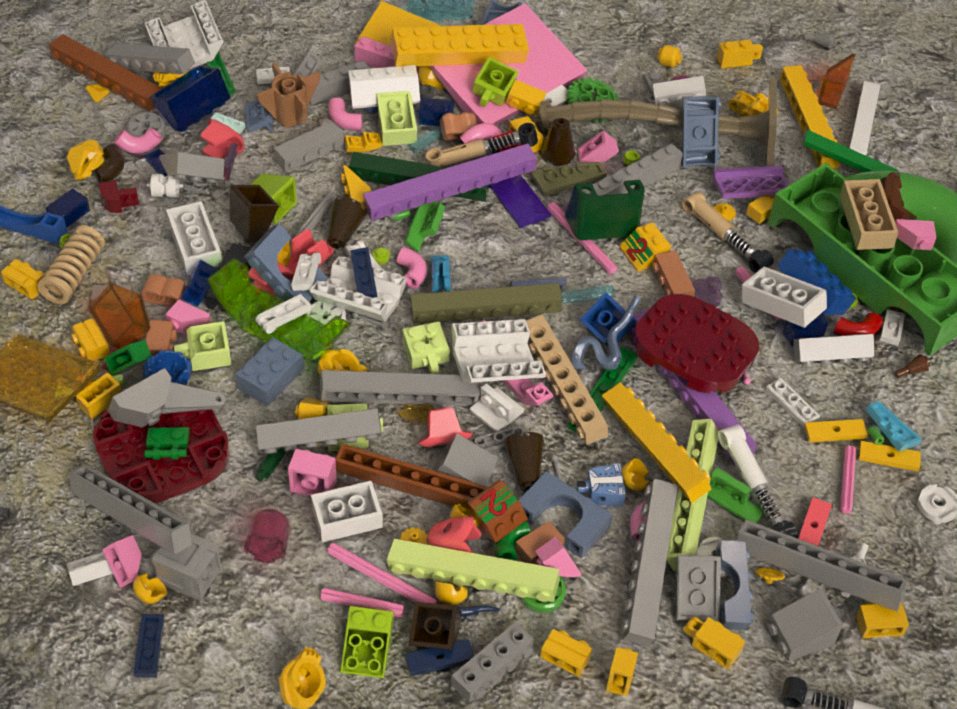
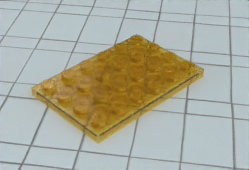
[0,334,102,423]

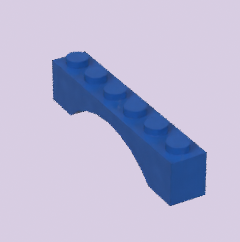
[0,205,67,244]

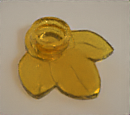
[399,404,435,422]

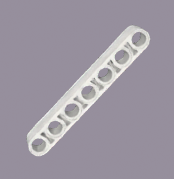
[849,80,881,155]

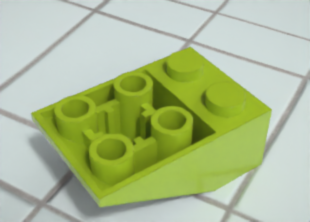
[340,606,395,678]

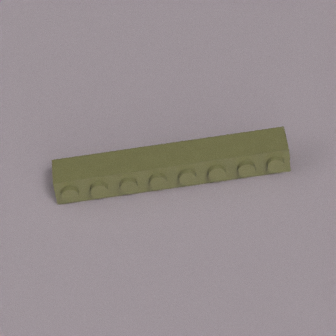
[411,283,562,324]

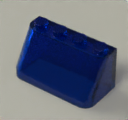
[151,65,231,132]

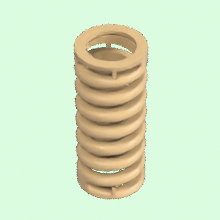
[37,225,105,304]

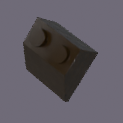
[408,602,462,650]

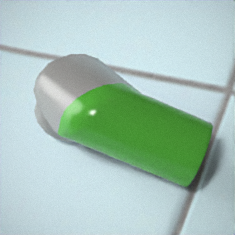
[387,209,411,221]
[867,424,884,445]

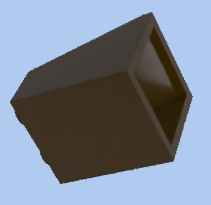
[230,185,279,242]

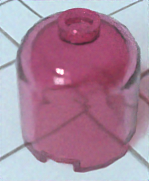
[244,509,290,563]

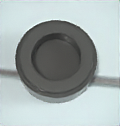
[419,85,434,101]

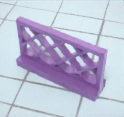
[712,165,789,199]

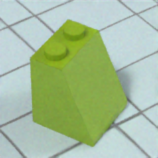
[250,174,297,224]

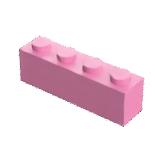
[354,36,420,74]

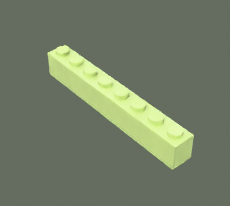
[667,419,719,571]
[387,539,560,602]

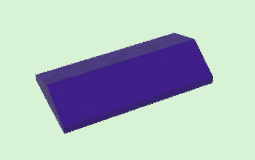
[490,175,551,228]

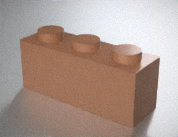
[652,250,695,297]

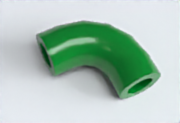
[494,520,531,561]

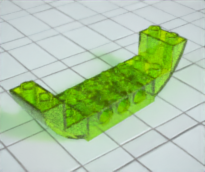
[208,258,351,360]

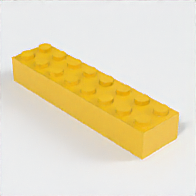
[390,24,529,67]

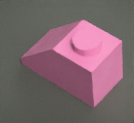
[577,130,619,163]
[895,219,937,250]
[165,300,211,334]
[102,535,142,588]
[535,537,582,577]

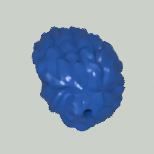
[143,350,192,385]

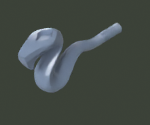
[571,295,641,370]

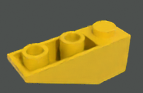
[341,165,371,210]

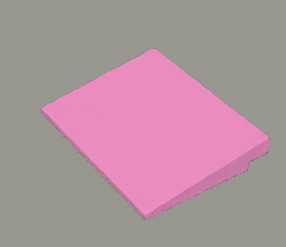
[430,4,588,126]

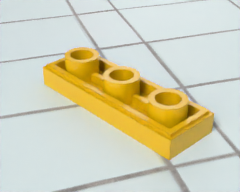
[804,419,868,442]
[859,441,921,472]

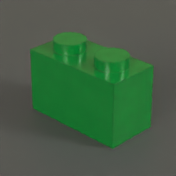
[104,340,152,376]

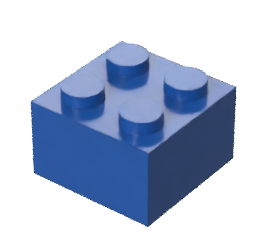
[580,292,637,346]

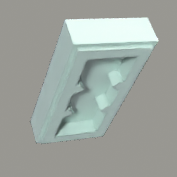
[207,112,246,134]

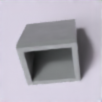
[432,434,498,487]
[768,588,843,661]

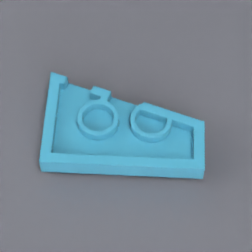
[866,401,922,452]

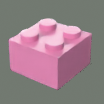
[288,449,337,496]

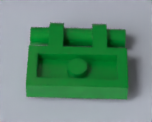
[145,427,190,460]

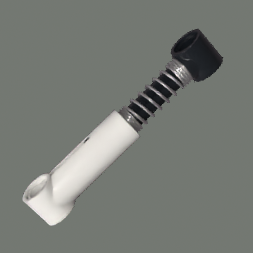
[718,424,799,539]
[781,677,885,709]

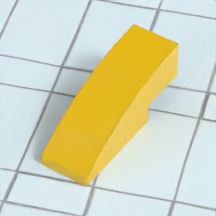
[746,196,775,224]

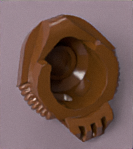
[880,172,904,206]

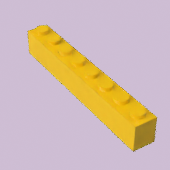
[780,65,841,169]
[602,382,712,503]

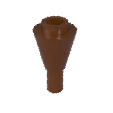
[894,354,930,378]

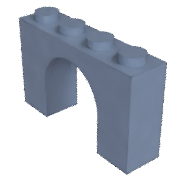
[244,224,329,302]
[519,471,613,559]

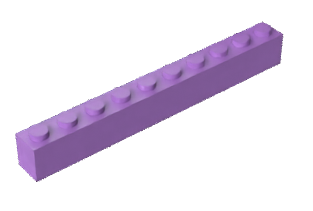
[363,144,537,221]
[629,309,757,465]

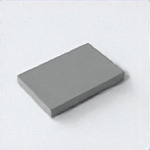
[676,555,721,622]

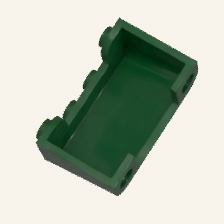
[565,180,645,240]

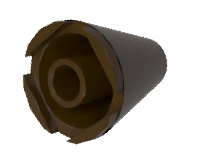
[541,118,575,166]
[327,197,367,249]
[504,432,544,491]

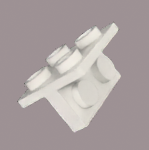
[470,384,524,432]

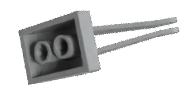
[108,368,225,427]

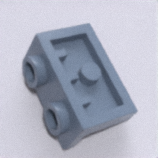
[245,99,274,133]

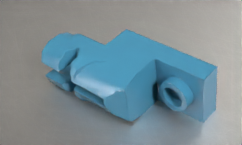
[431,255,451,293]

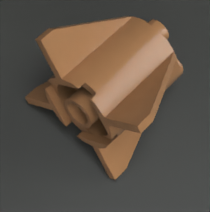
[257,63,320,128]

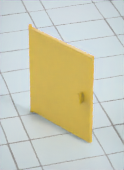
[355,0,441,46]

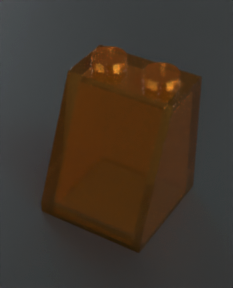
[88,283,151,349]

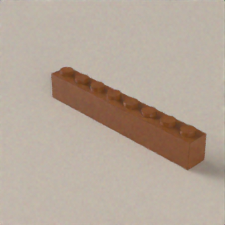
[49,34,164,112]
[335,444,488,509]

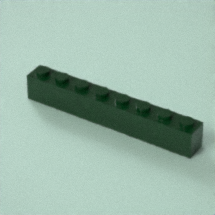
[349,152,490,202]

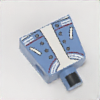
[576,463,626,507]

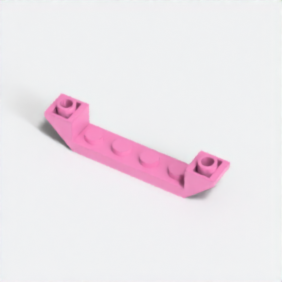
[481,320,553,406]

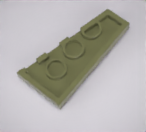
[529,162,607,196]

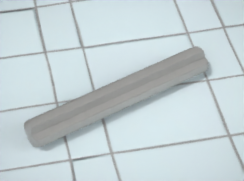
[294,191,336,238]

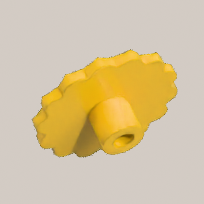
[713,203,736,221]
[400,527,428,545]
[755,567,785,584]

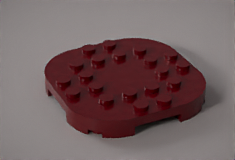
[632,294,759,394]
[93,409,230,503]

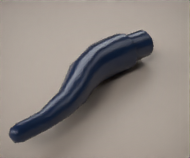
[443,604,499,617]

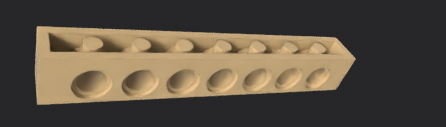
[526,314,608,445]

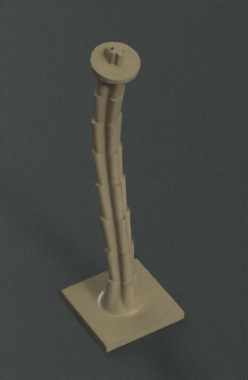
[534,78,777,166]

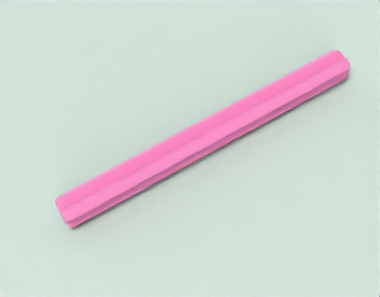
[547,202,617,274]
[328,543,437,604]

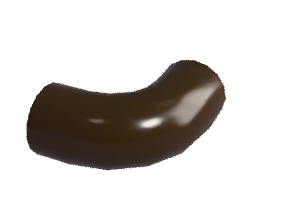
[94,144,125,183]

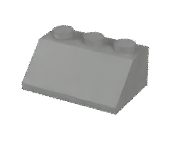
[159,152,224,184]

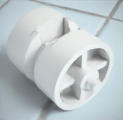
[147,174,183,198]

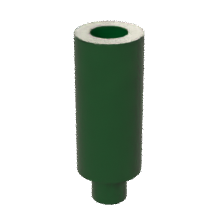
[255,449,286,482]

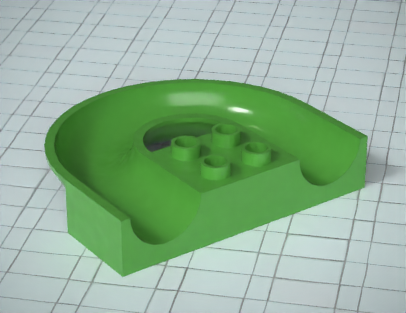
[768,163,957,356]

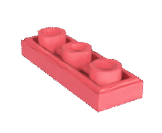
[798,497,832,546]

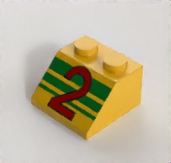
[619,222,671,272]

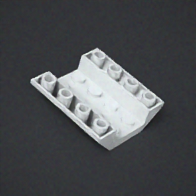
[145,0,224,69]
[310,256,407,322]
[451,319,546,383]

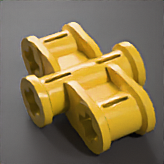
[728,91,778,118]

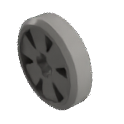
[127,112,166,137]

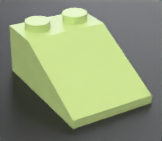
[376,91,417,146]

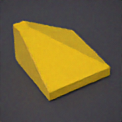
[86,84,110,102]

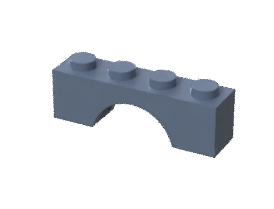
[716,540,754,630]

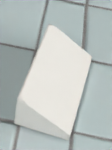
[67,552,113,585]

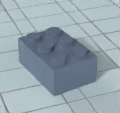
[235,337,304,406]

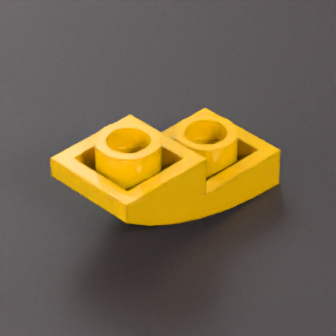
[344,132,383,152]

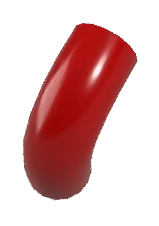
[833,312,883,336]

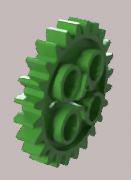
[566,77,620,123]

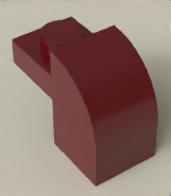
[98,180,139,213]

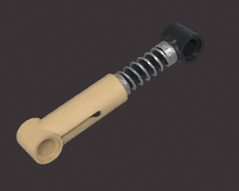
[425,123,538,167]
[682,191,774,273]

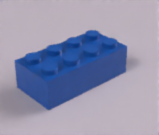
[777,249,857,315]

